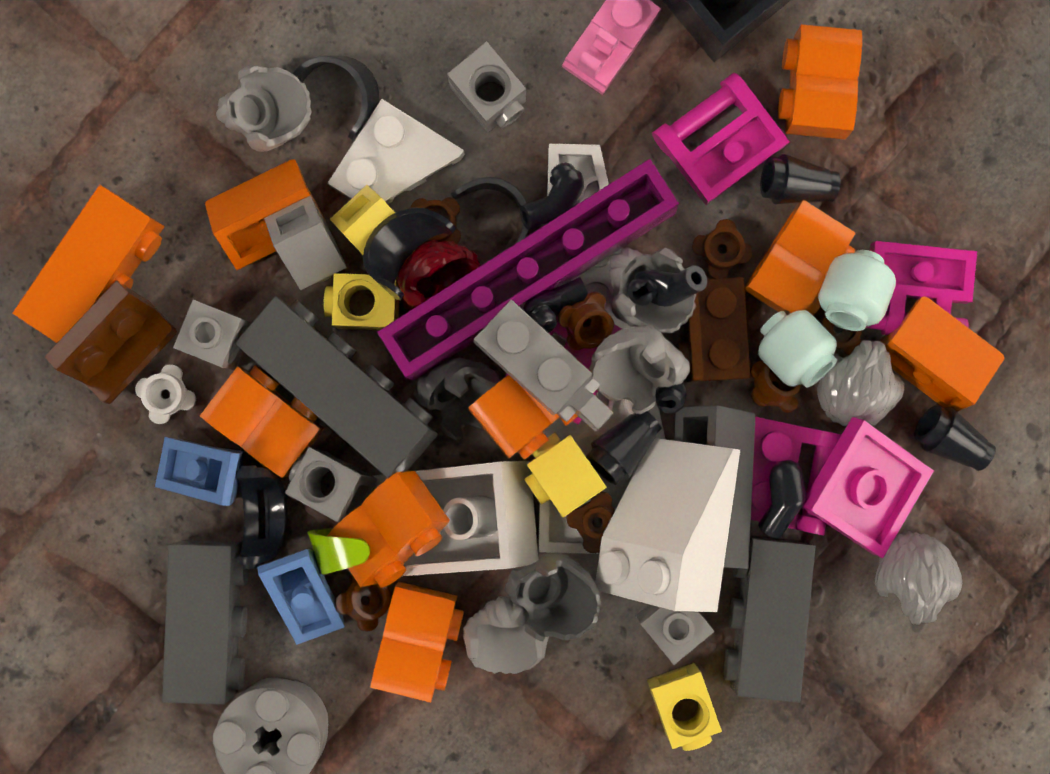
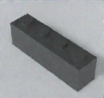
[235,296,438,478]

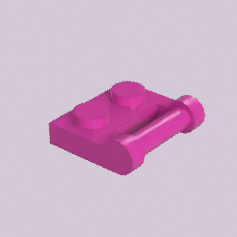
[652,73,790,205]
[751,417,841,536]

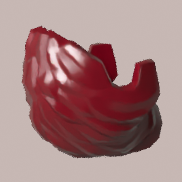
[397,241,481,311]

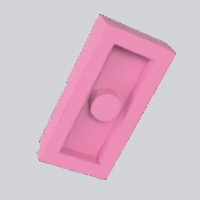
[562,0,661,95]

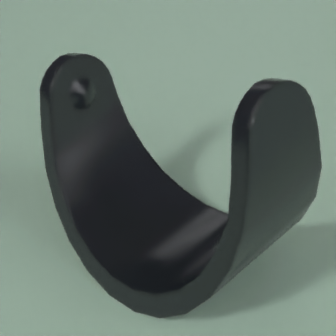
[293,56,379,141]
[451,177,529,243]
[363,208,456,300]

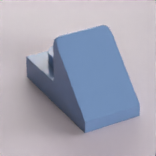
[155,437,245,506]
[257,549,345,645]

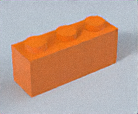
[12,184,165,343]

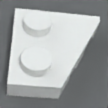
[327,99,465,204]

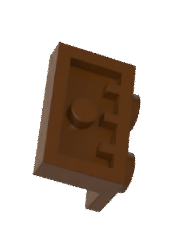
[676,277,750,382]
[45,280,177,404]

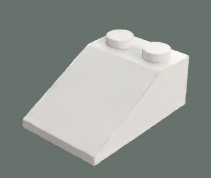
[595,438,740,612]
[371,461,539,576]

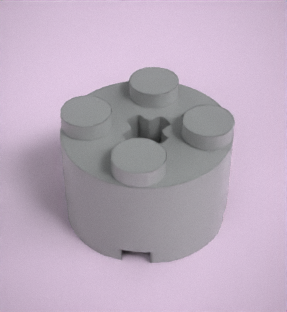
[212,677,328,774]

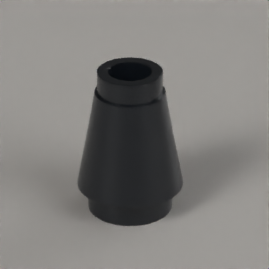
[760,154,841,205]
[914,405,996,471]
[586,411,662,485]

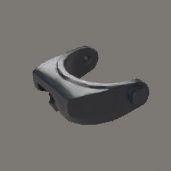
[235,465,288,569]

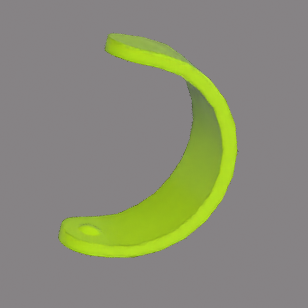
[308,528,370,575]

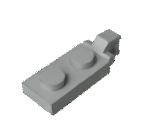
[474,300,613,432]

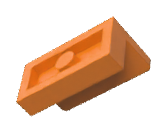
[205,159,326,270]
[880,296,1004,412]

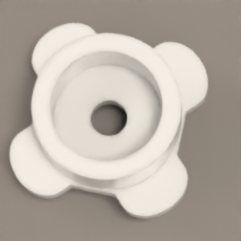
[135,365,196,424]

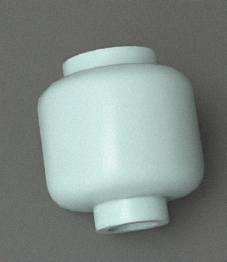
[818,250,896,331]
[758,310,837,388]

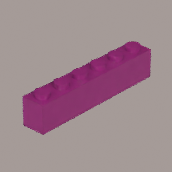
[377,159,679,381]

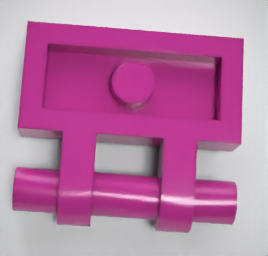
[865,241,977,336]

